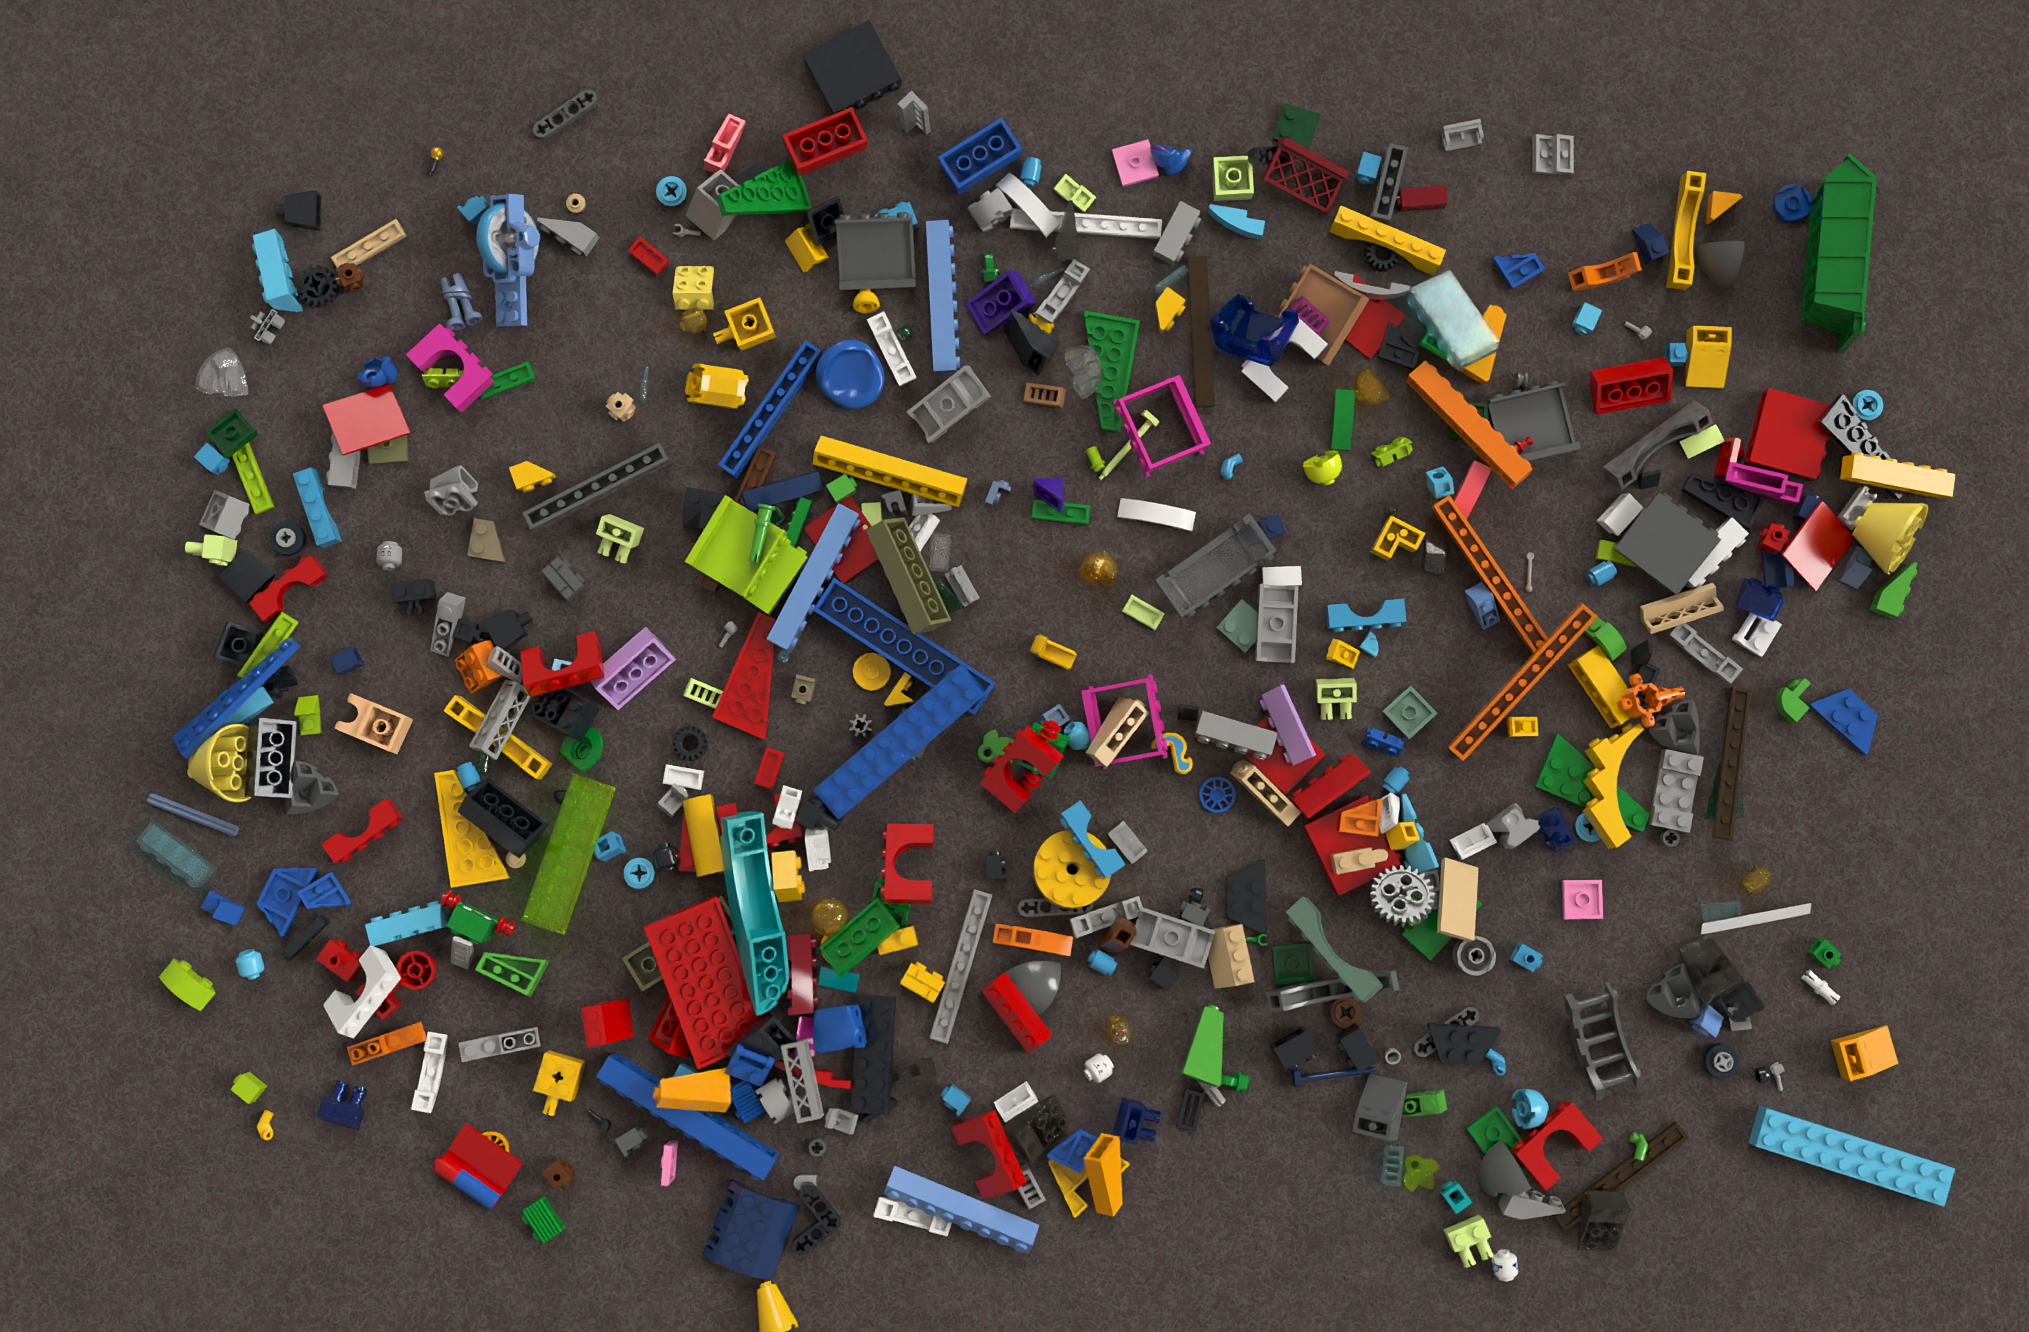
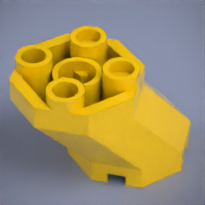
[685,364,748,409]

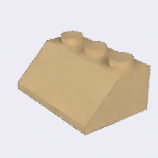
[1208,923,1255,988]

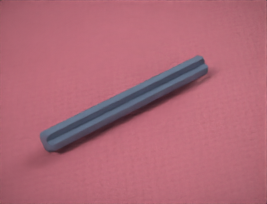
[147,794,239,836]

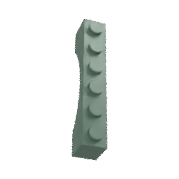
[1286,897,1384,1002]

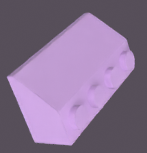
[591,627,676,710]
[1259,684,1316,766]

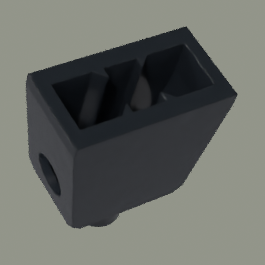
[275,190,321,231]
[482,609,533,651]

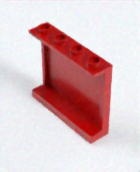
[1744,388,1830,482]
[1302,795,1402,896]

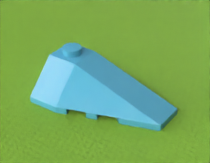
[1399,794,1439,873]

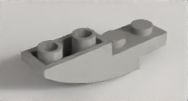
[459,1027,541,1062]

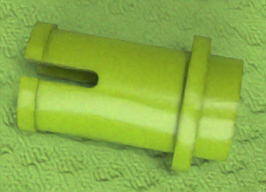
[1085,446,1105,472]

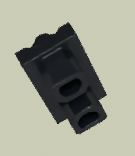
[261,665,298,698]

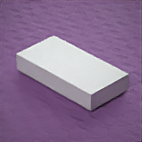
[1262,566,1302,586]
[663,764,704,790]

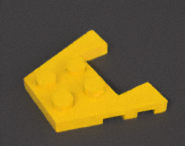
[1048,1158,1130,1218]

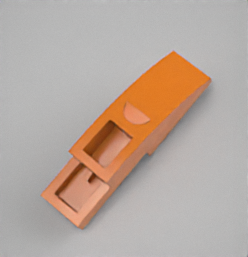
[993,924,1074,956]
[347,1022,427,1066]

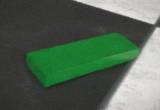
[480,361,536,400]
[1031,499,1090,525]

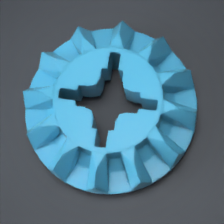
[656,176,687,207]
[1852,390,1883,421]
[1574,813,1601,842]
[624,858,655,889]

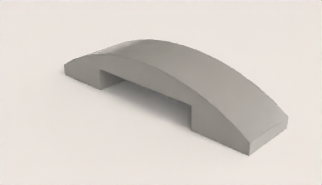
[1035,259,1090,324]
[1333,271,1410,300]
[1669,623,1743,684]
[1069,896,1142,938]

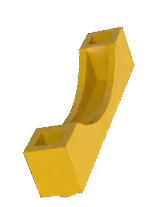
[1666,171,1706,290]
[1329,206,1446,276]
[444,695,553,779]

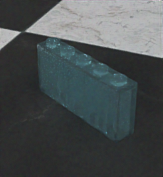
[1407,270,1500,371]

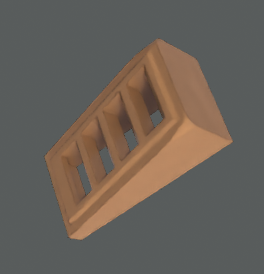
[1023,383,1066,408]

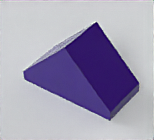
[1033,478,1063,513]

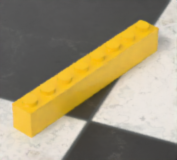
[813,436,967,507]

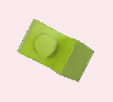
[294,695,322,735]

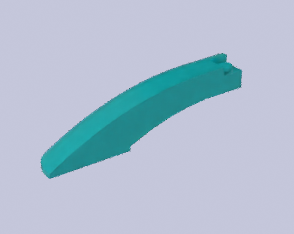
[720,811,789,1016]

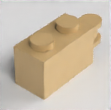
[1330,847,1388,874]

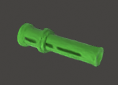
[748,503,775,563]

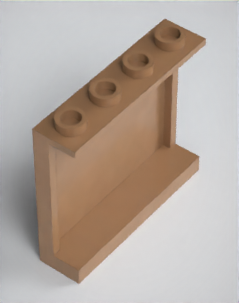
[1269,264,1369,365]

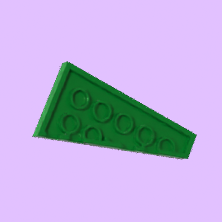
[716,160,812,216]
[1084,311,1140,433]
[1534,733,1650,832]

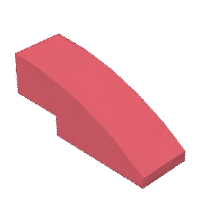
[704,114,746,174]
[1453,460,1492,520]

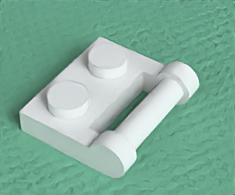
[1732,606,1782,657]

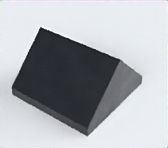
[801,196,844,246]
[213,621,263,666]

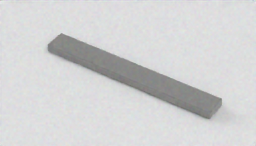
[930,889,992,1044]

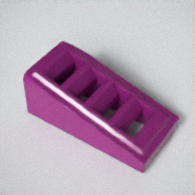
[1289,295,1330,335]

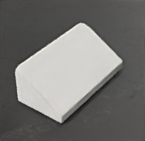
[909,514,940,551]

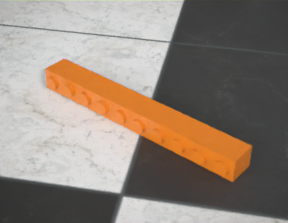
[1431,495,1547,654]
[1448,602,1598,761]

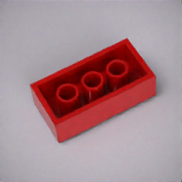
[782,107,868,177]

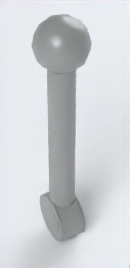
[1525,552,1534,592]

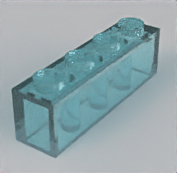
[136,822,218,888]

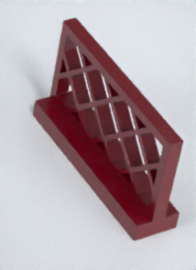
[1262,137,1350,214]

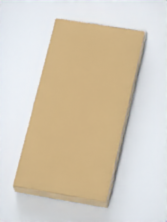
[1437,858,1478,942]

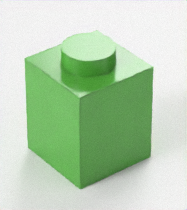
[826,473,857,504]

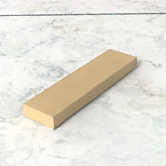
[330,219,406,269]

